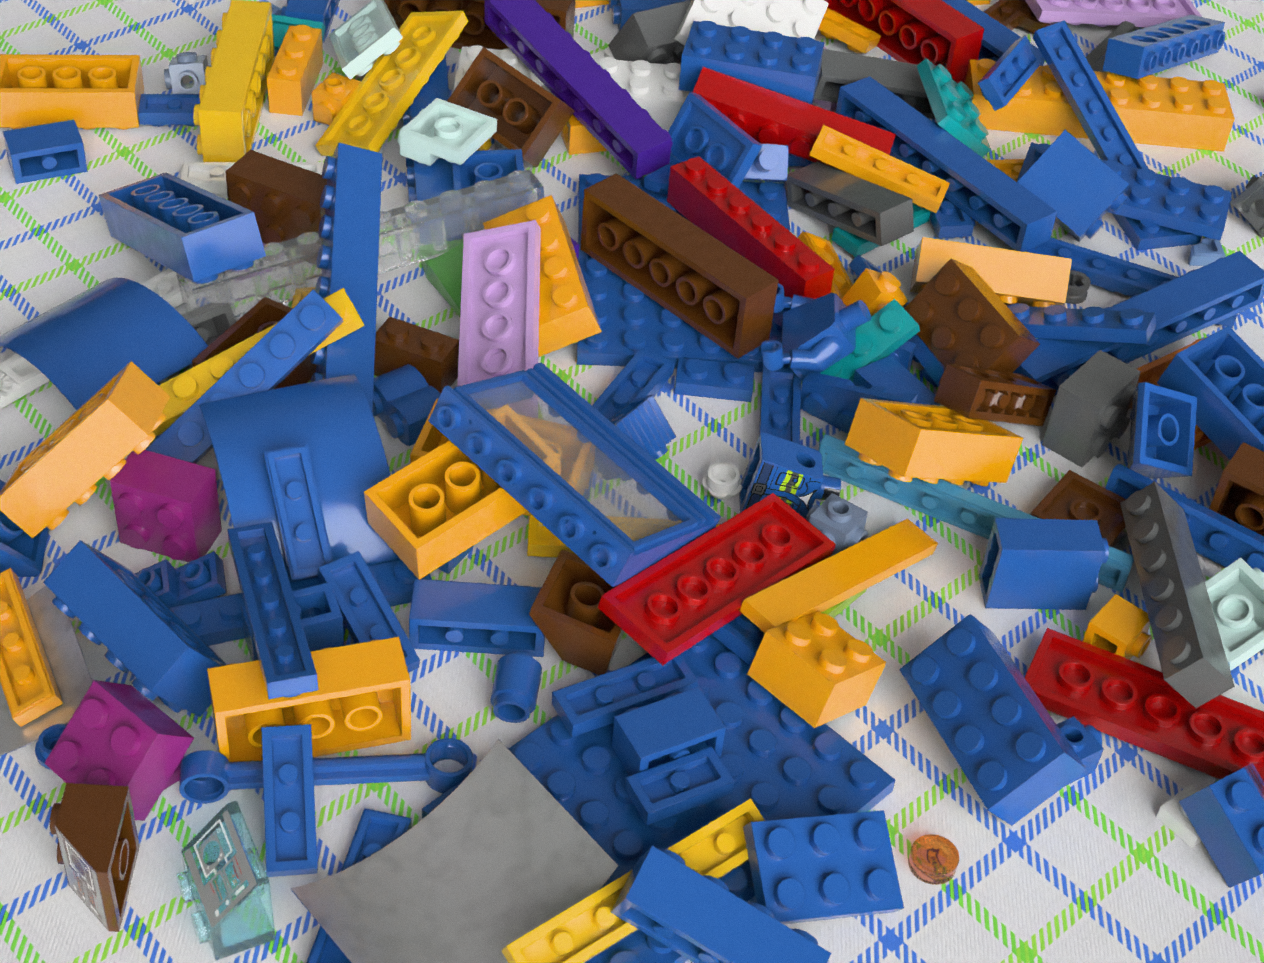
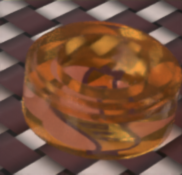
[908,834,959,885]

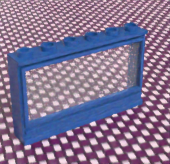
[428,362,721,587]

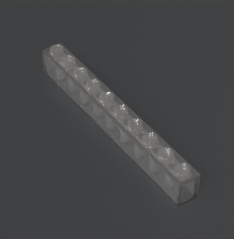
[176,169,545,318]

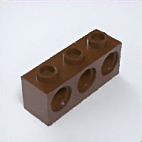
[934,363,1056,427]

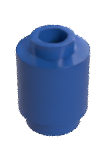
[490,652,542,723]

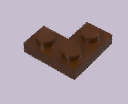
[984,0,1058,34]

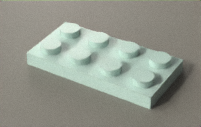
[329,0,403,79]

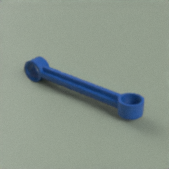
[179,738,473,804]

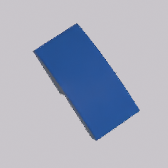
[135,551,227,608]

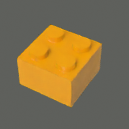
[747,611,887,728]

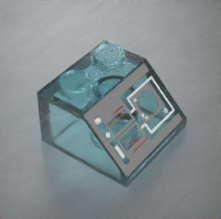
[176,801,276,961]

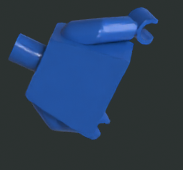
[761,283,871,381]

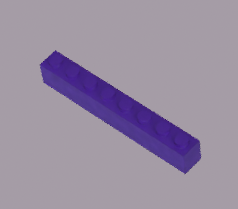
[485,0,672,180]

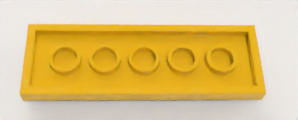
[315,11,468,156]

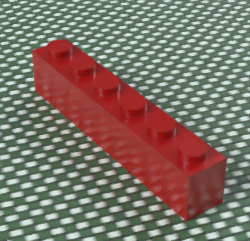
[693,67,896,174]
[667,156,835,299]

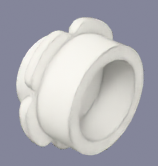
[702,462,742,500]

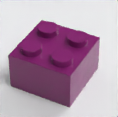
[110,450,222,562]
[44,680,194,821]

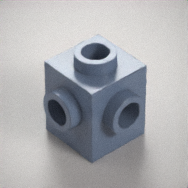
[164,52,208,94]
[806,493,868,557]

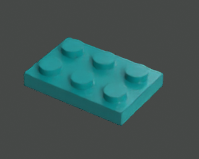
[916,58,991,157]

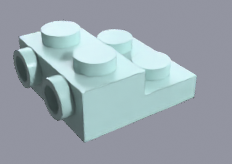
[397,98,497,166]
[1205,558,1264,671]

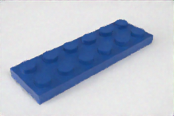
[1017,142,1232,241]

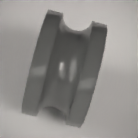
[1065,270,1091,304]

